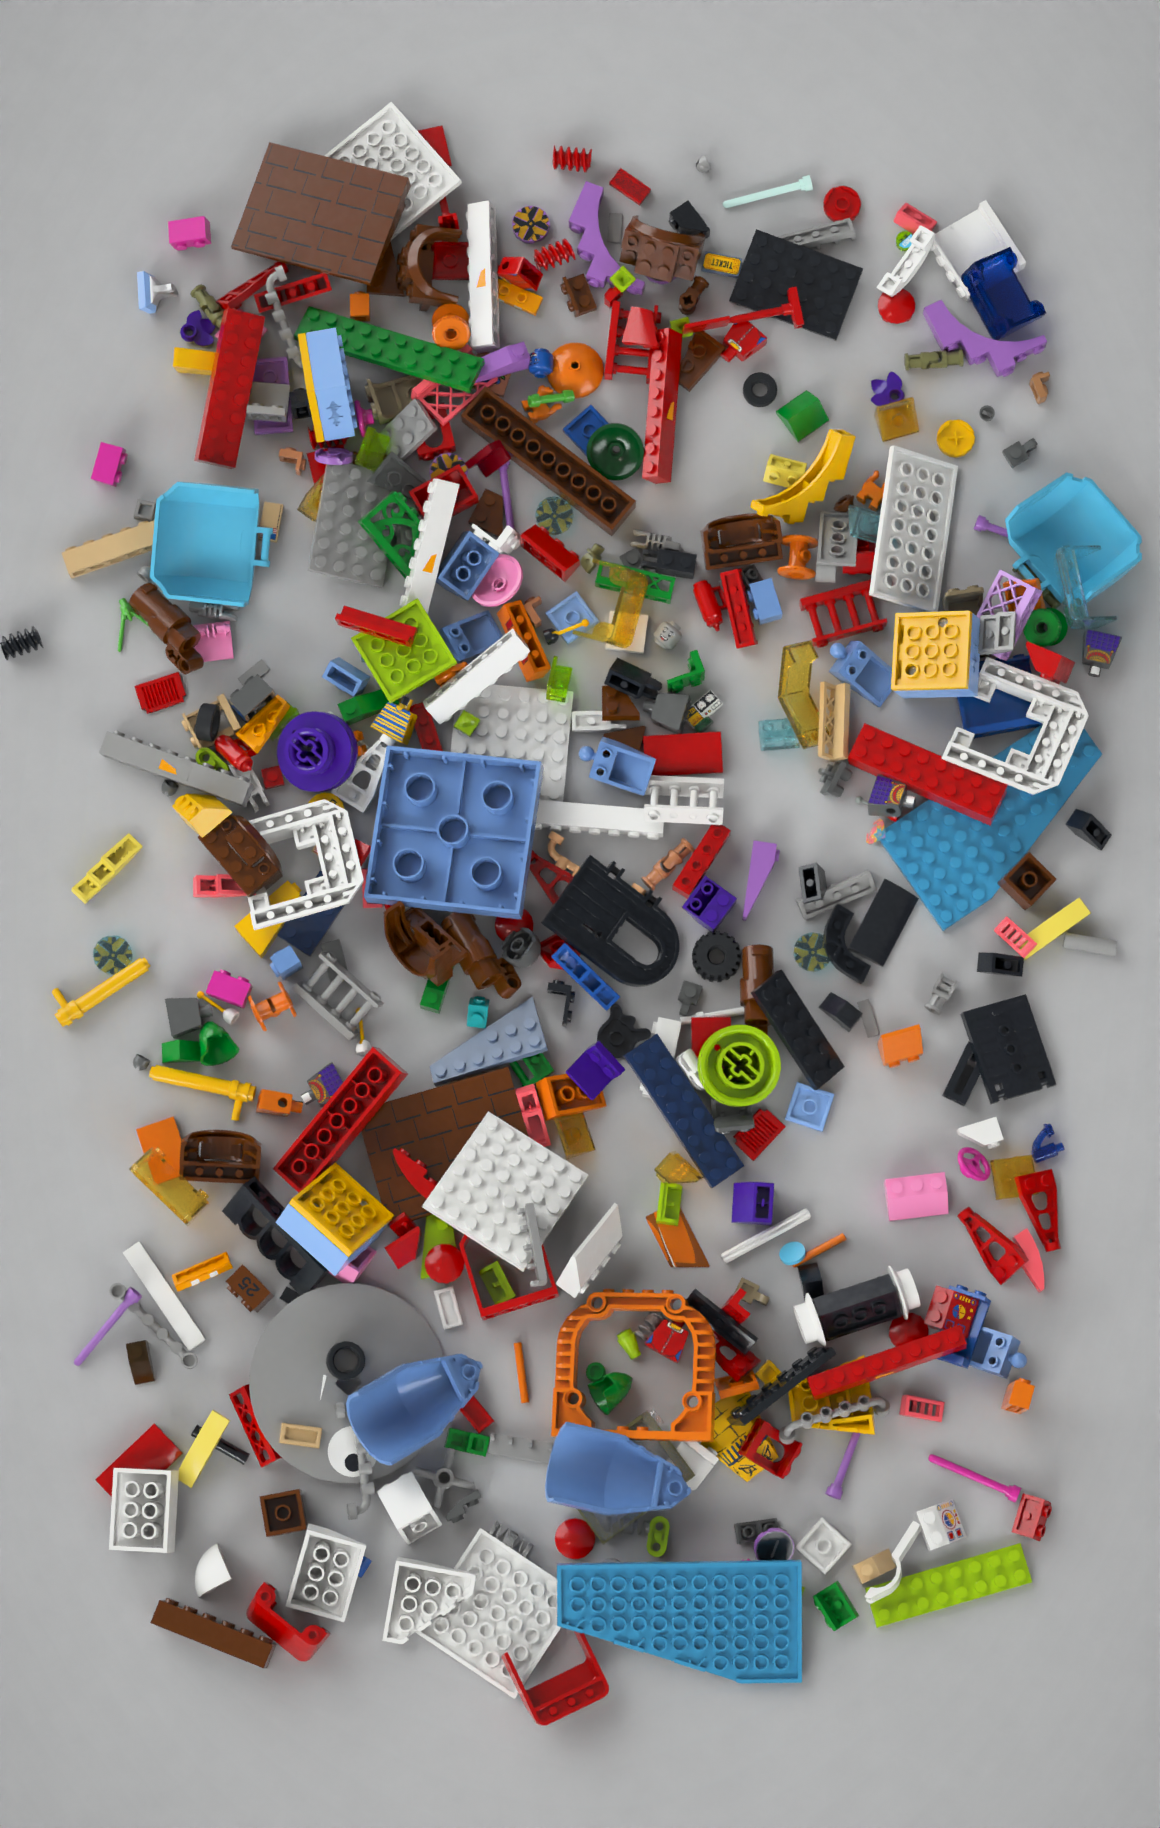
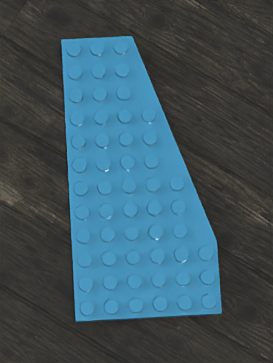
[876,725,1102,931]
[557,1560,802,1684]

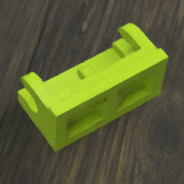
[656,1181,683,1226]
[479,1261,516,1304]

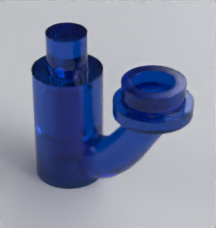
[1031,1123,1065,1164]

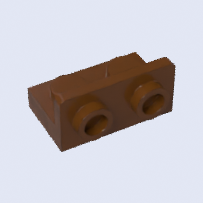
[560,273,597,317]

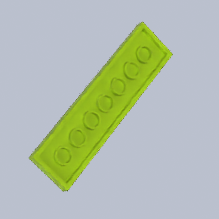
[865,1543,1032,1628]

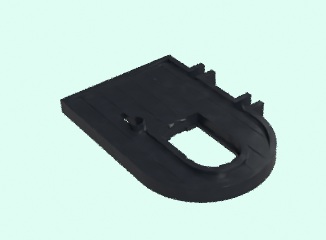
[541,855,680,987]

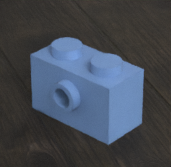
[746,578,783,625]
[322,657,371,697]
[269,945,303,980]

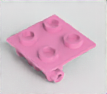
[193,621,234,662]

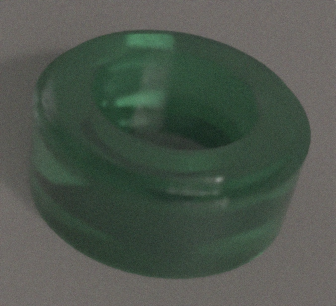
[694,716,713,733]

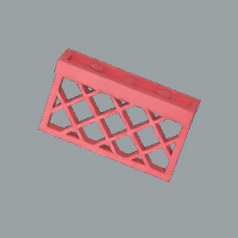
[411,344,498,426]

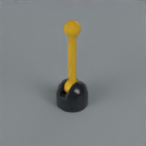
[543,619,589,645]

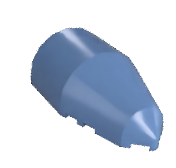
[346,1354,483,1465]
[545,1422,691,1515]

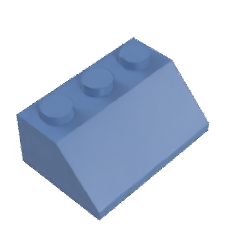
[436,531,500,601]

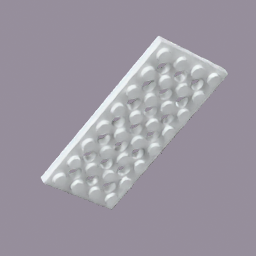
[869,445,958,612]

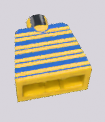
[371,696,417,745]

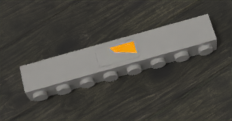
[99,730,254,808]

